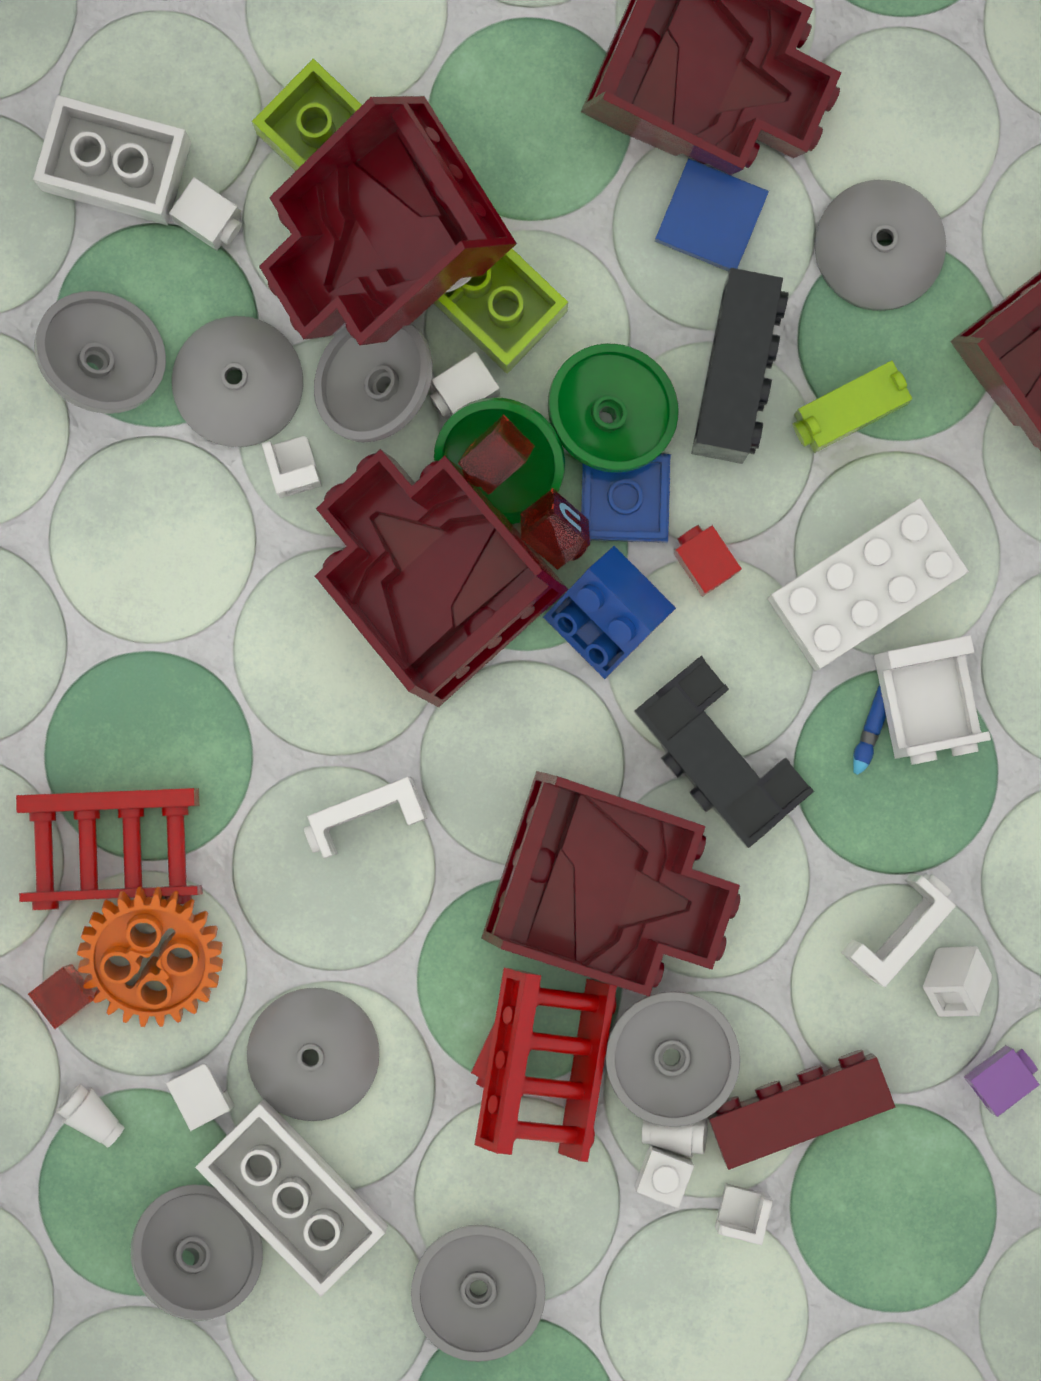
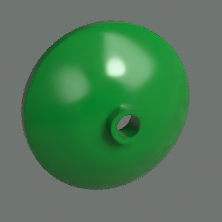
[547,343,679,473]
[434,397,565,524]

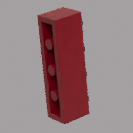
[708,1050,896,1170]

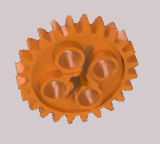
[77,886,223,1027]

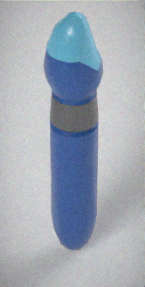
[853,684,886,775]

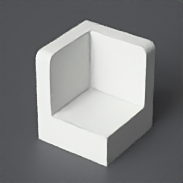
[262,436,322,498]
[923,946,992,1017]
[166,1064,235,1131]
[715,1183,772,1245]

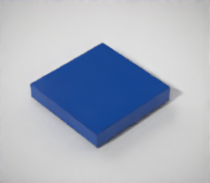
[655,158,769,272]
[580,454,671,543]

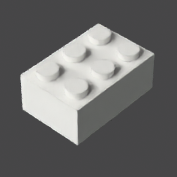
[33,95,191,226]

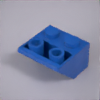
[543,546,676,679]

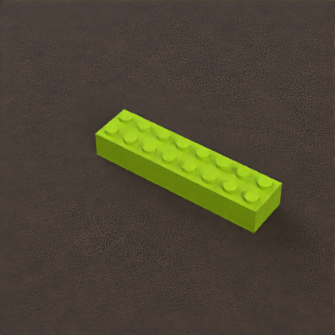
[252,58,568,374]

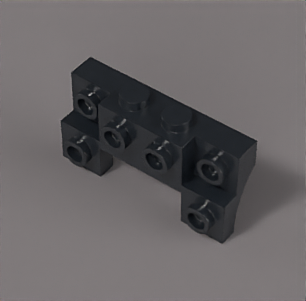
[633,656,814,848]

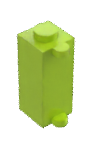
[792,360,913,453]

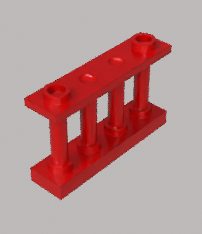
[16,788,203,910]
[474,968,617,1162]

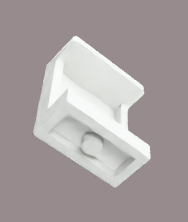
[874,635,991,765]
[304,777,427,858]
[841,873,956,987]

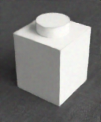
[169,177,242,251]
[429,352,500,418]
[634,1144,694,1208]

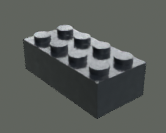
[691,268,789,464]

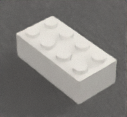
[767,498,969,671]
[195,1099,388,1297]

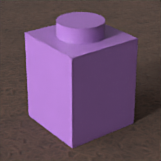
[964,1045,1040,1117]

